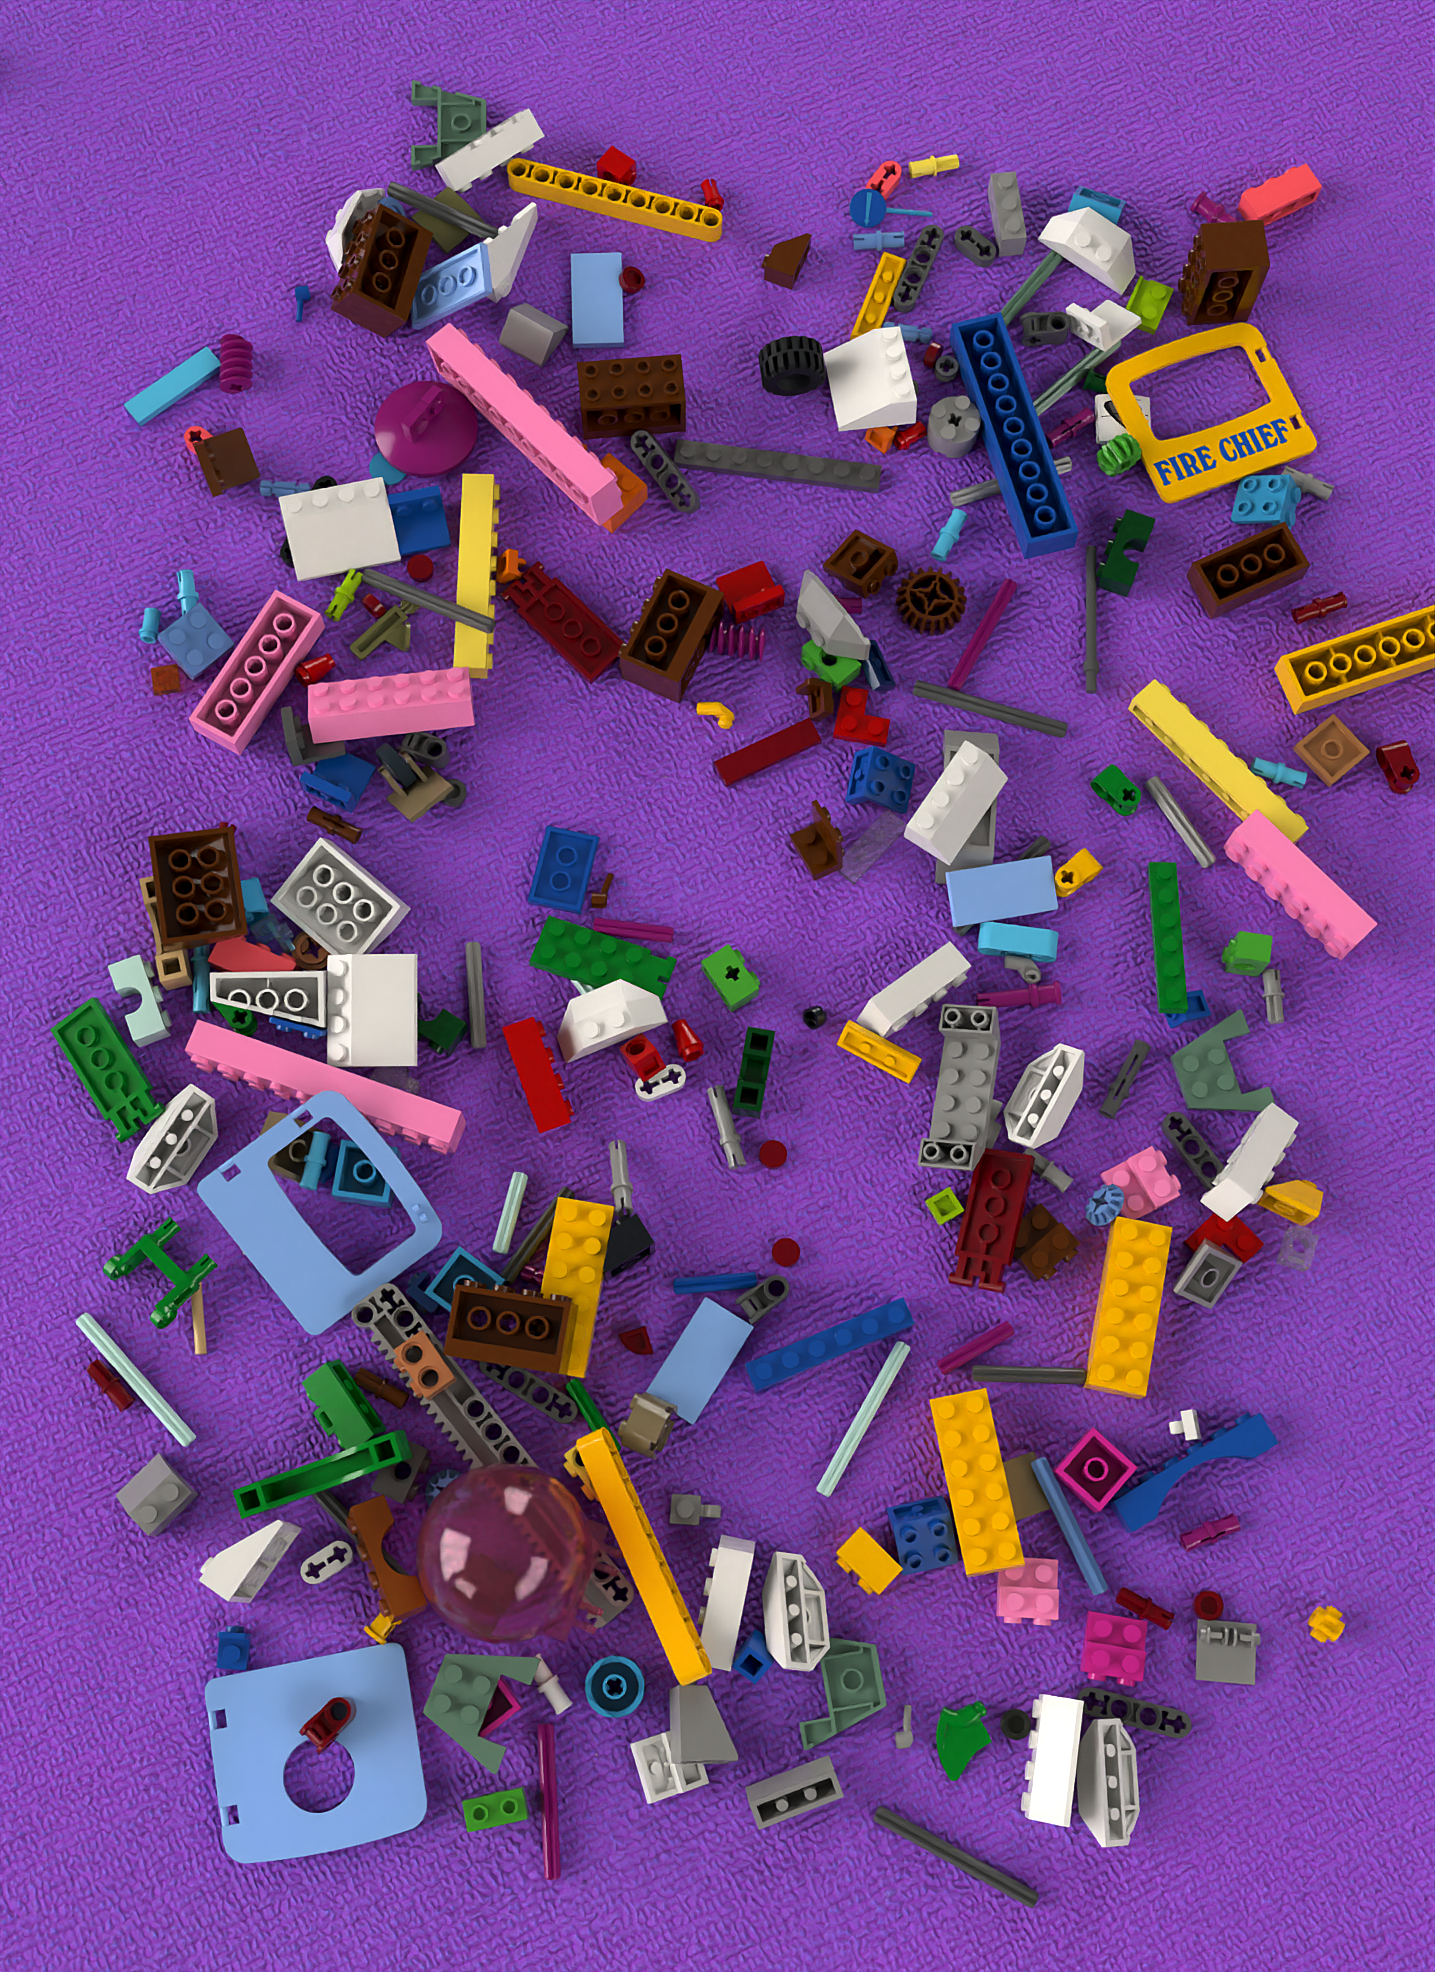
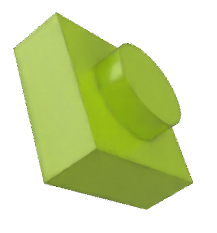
[925,1187,964,1227]

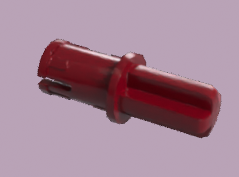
[87,1359,136,1412]
[1116,1587,1175,1630]

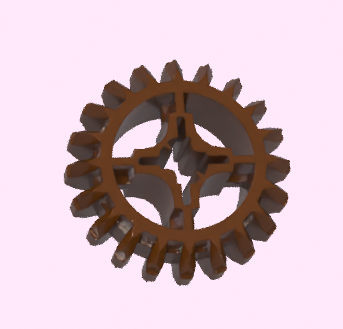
[895,565,967,636]

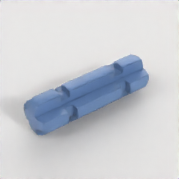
[883,321,932,344]
[260,480,311,497]

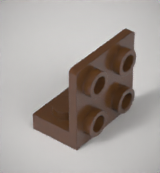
[192,427,260,497]
[790,800,845,881]

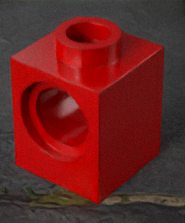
[597,146,637,186]
[619,1033,666,1083]

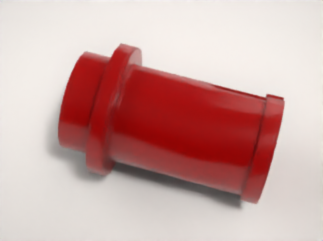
[701,179,724,211]
[893,421,927,450]

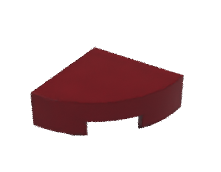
[618,1326,654,1356]

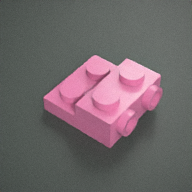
[1100,1146,1181,1220]
[996,1557,1059,1626]

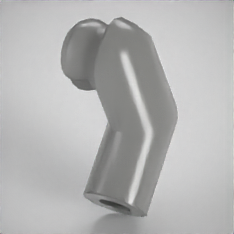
[1004,955,1041,984]

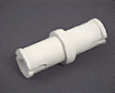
[534,1653,573,1715]

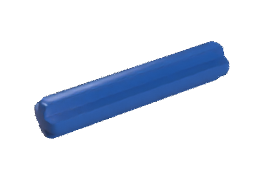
[673,1272,757,1294]

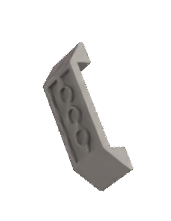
[935,730,999,884]
[917,1004,1001,1171]

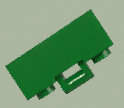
[302,1359,387,1450]

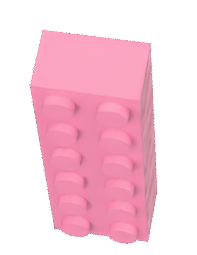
[189,589,325,755]
[308,667,475,744]
[1223,809,1378,961]

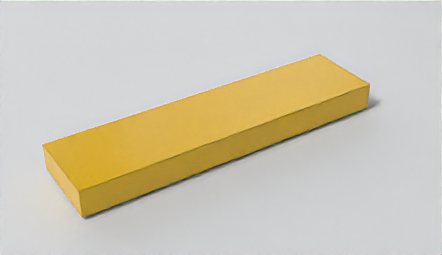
[850,252,907,340]

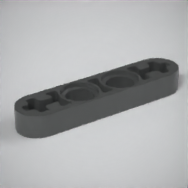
[893,224,944,313]
[630,430,700,514]
[1161,1112,1225,1192]
[479,1361,578,1424]
[1076,1687,1191,1738]

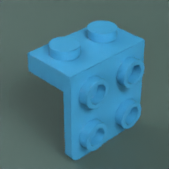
[1231,474,1301,531]

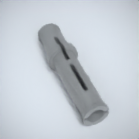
[706,1085,747,1170]
[608,1140,633,1217]

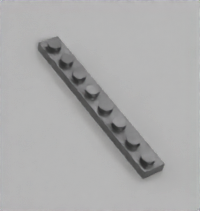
[674,439,882,493]

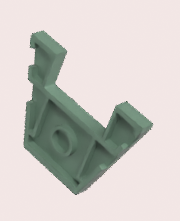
[411,80,487,171]
[1170,1009,1276,1113]
[799,1637,887,1750]
[423,1654,541,1774]

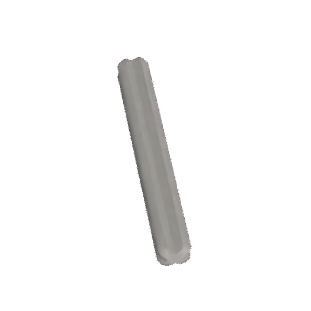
[1145,776,1216,868]
[465,942,487,1049]

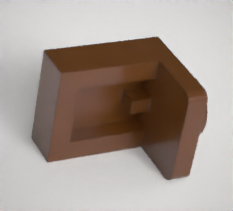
[795,678,834,722]

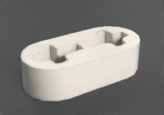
[635,1064,686,1102]
[300,1541,354,1584]

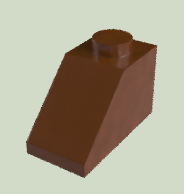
[762,233,812,290]

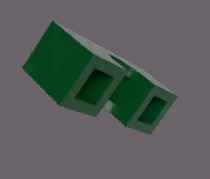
[1096,509,1156,597]
[417,992,469,1056]
[732,1026,775,1119]

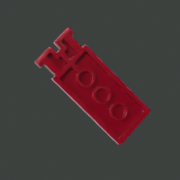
[499,561,624,685]
[948,1148,1035,1293]

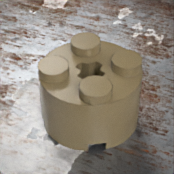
[617,1392,678,1460]

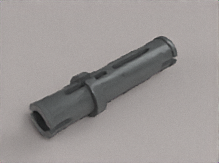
[1099,1040,1151,1119]

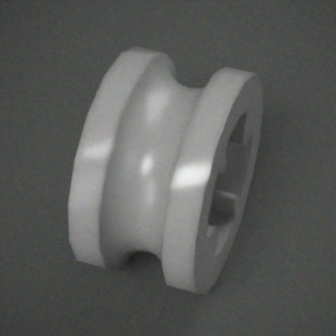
[934,356,958,382]

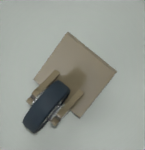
[375,743,454,823]

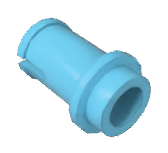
[138,608,162,644]

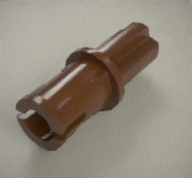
[354,1367,410,1410]

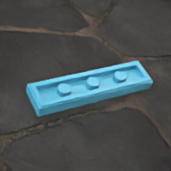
[124,346,221,426]

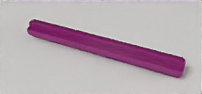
[948,578,1017,691]
[537,1723,561,1880]

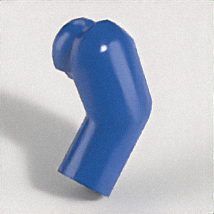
[319,1142,340,1185]

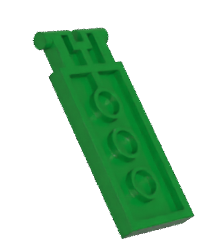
[529,916,677,1001]
[50,997,166,1143]

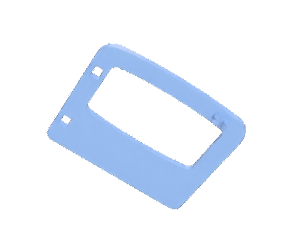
[197,1090,442,1335]

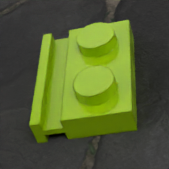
[1125,276,1174,335]

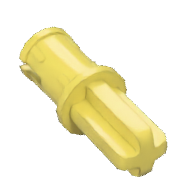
[909,154,959,179]

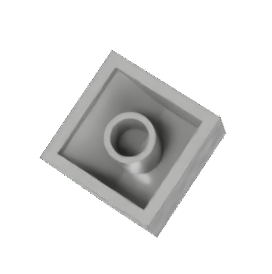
[115,1453,199,1537]

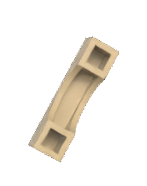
[139,876,193,991]

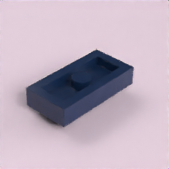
[857,640,896,691]

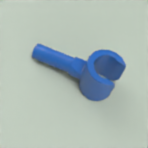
[295,285,311,322]

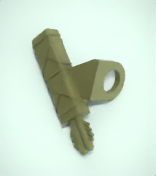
[350,599,420,661]

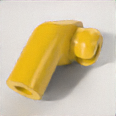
[697,702,735,729]

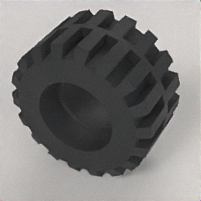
[758,336,826,396]

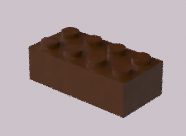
[1186,521,1310,620]

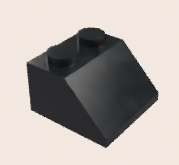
[603,1214,655,1281]

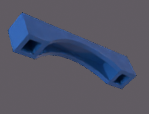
[744,1297,915,1394]
[1109,1412,1279,1534]

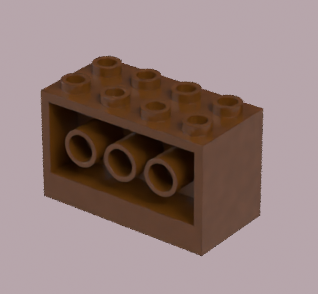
[330,203,433,338]
[1178,220,1270,326]
[577,354,686,440]
[618,568,724,703]
[443,1280,579,1375]

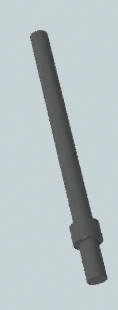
[1083,545,1099,694]

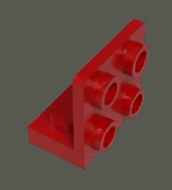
[716,561,785,625]

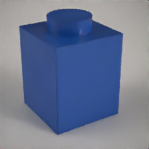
[731,1629,774,1684]

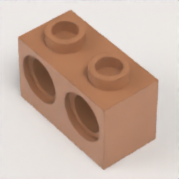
[393,1330,457,1401]

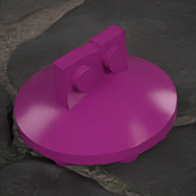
[374,381,478,478]

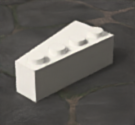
[435,108,544,194]
[856,942,971,1039]
[210,971,327,1028]
[1200,1103,1299,1222]
[697,1535,755,1671]

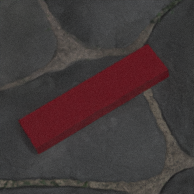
[714,717,822,787]

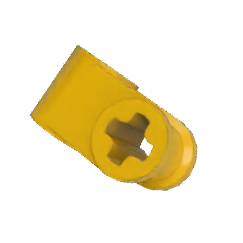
[1054,848,1103,897]

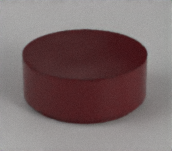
[619,266,645,294]
[923,342,944,369]
[407,555,434,582]
[361,593,387,619]
[759,1140,787,1169]
[772,1238,800,1268]
[1192,1591,1224,1621]

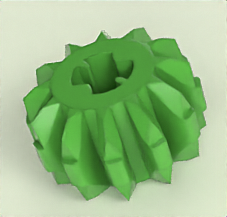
[1096,433,1142,477]

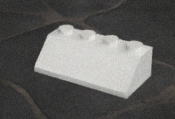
[904,740,1008,866]
[1021,1694,1084,1827]

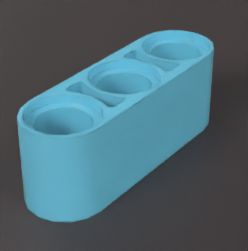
[977,922,1059,963]

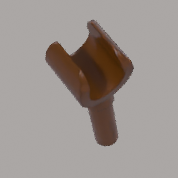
[591,873,614,909]

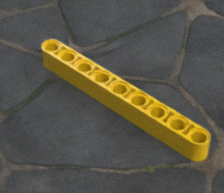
[507,158,722,242]
[576,1427,712,1686]

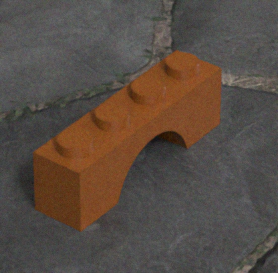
[346,1494,428,1624]

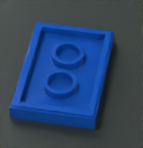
[528,825,600,915]

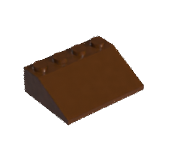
[148,826,248,952]

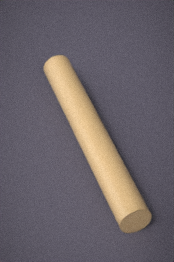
[191,1282,207,1355]

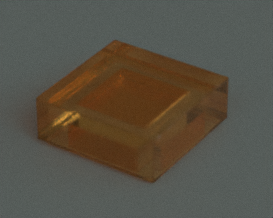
[151,664,182,696]

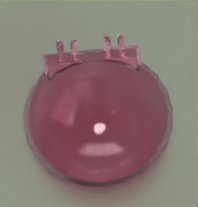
[416,1462,624,1644]

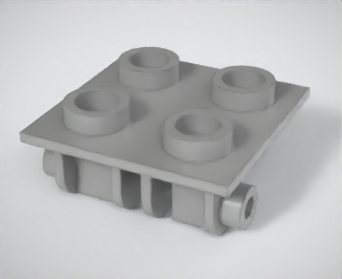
[1195,1619,1260,1685]

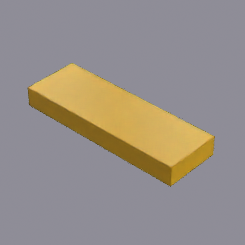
[836,1020,922,1084]

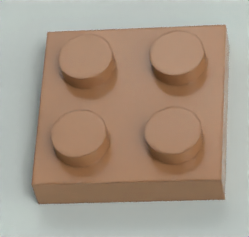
[1293,714,1370,787]

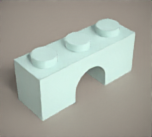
[108,954,172,1048]

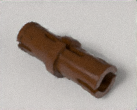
[307,806,363,844]

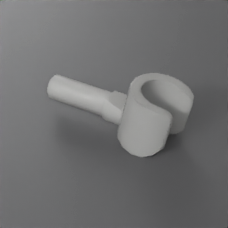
[895,1705,913,1749]

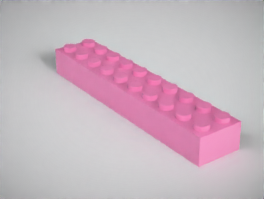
[426,323,623,526]
[185,1020,466,1155]

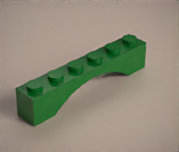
[233,1430,413,1519]

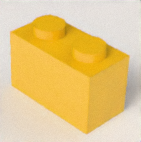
[835,1527,903,1595]

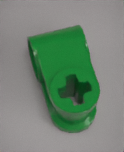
[1090,764,1141,816]
[212,1001,258,1037]

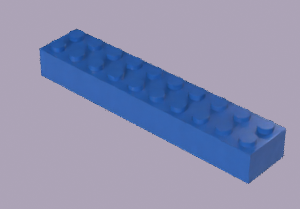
[949,312,1079,559]

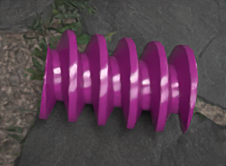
[220,334,253,394]
[709,621,766,662]

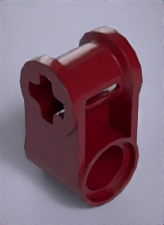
[1376,740,1420,795]
[299,1697,357,1755]

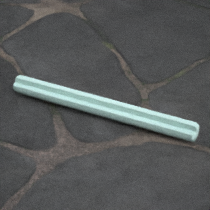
[76,1313,196,1447]
[817,1341,910,1497]

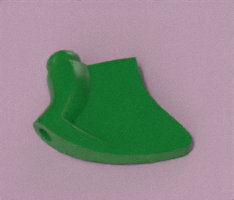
[936,1700,992,1781]

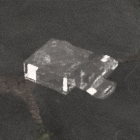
[370,1066,422,1096]

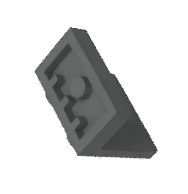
[281,706,346,767]

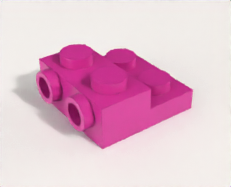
[1080,1611,1148,1687]

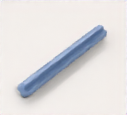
[1031,1457,1108,1595]

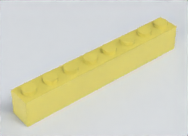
[453,474,500,679]
[1128,679,1309,844]

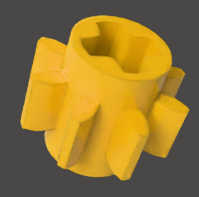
[1307,1605,1345,1643]

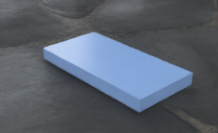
[410,242,493,330]
[571,252,624,348]
[945,855,1058,927]
[646,1297,754,1425]

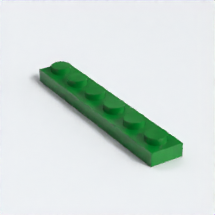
[1147,862,1188,1014]

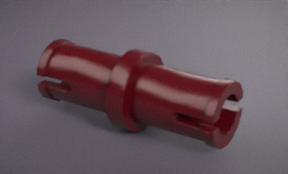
[1291,591,1348,625]

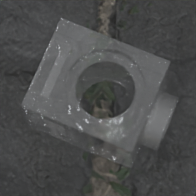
[1276,1225,1319,1272]

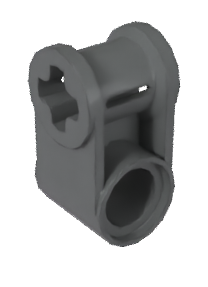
[1020,311,1070,347]
[396,731,450,769]
[735,1275,789,1325]

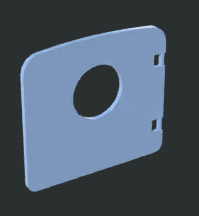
[205,1643,428,1864]

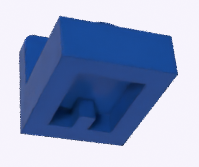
[1164,990,1211,1029]
[216,1626,252,1670]

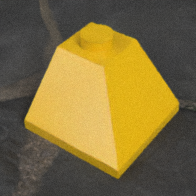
[1255,1180,1324,1227]

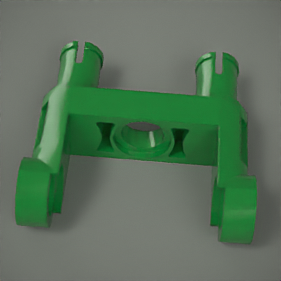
[103,1217,218,1329]

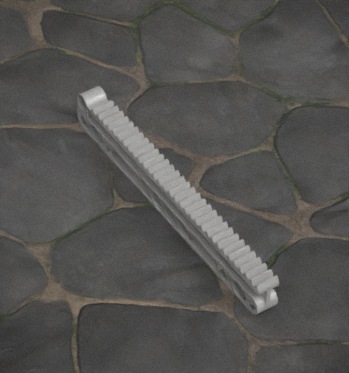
[352,1283,634,1629]

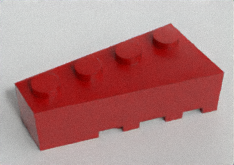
[501,1016,574,1134]

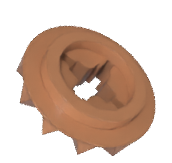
[291,931,332,971]

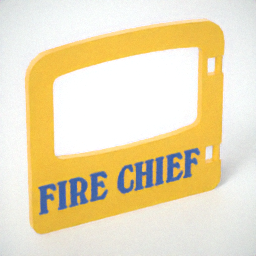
[1105,322,1317,504]

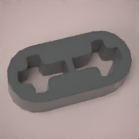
[954,225,996,268]

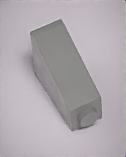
[669,1681,738,1764]

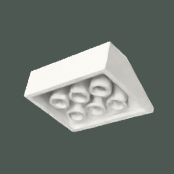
[823,326,917,431]
[278,477,401,582]
[270,837,411,955]
[327,954,417,1068]
[199,1520,302,1603]

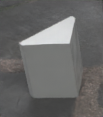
[499,303,569,368]
[1173,1238,1243,1309]

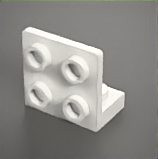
[1066,300,1142,352]

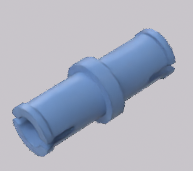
[853,230,904,251]

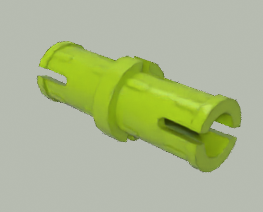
[324,569,363,622]

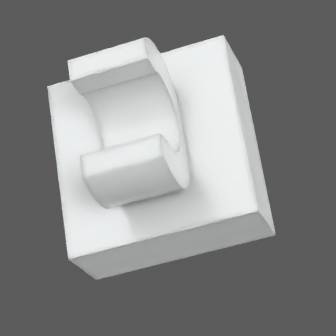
[1169,1409,1202,1441]

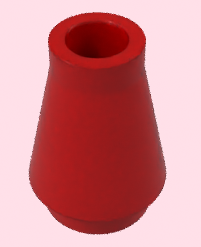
[294,653,336,688]
[671,1019,704,1062]

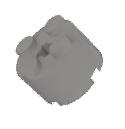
[926,395,981,458]

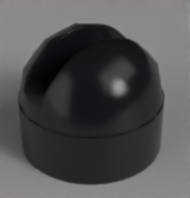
[803,1006,827,1030]

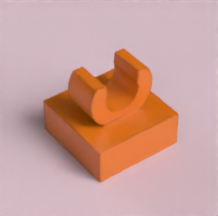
[864,425,898,454]
[496,548,526,584]

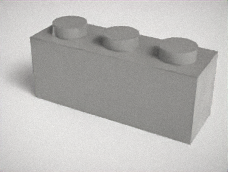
[987,171,1027,257]
[745,1755,844,1830]

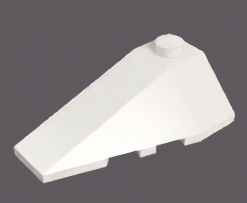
[483,202,538,303]

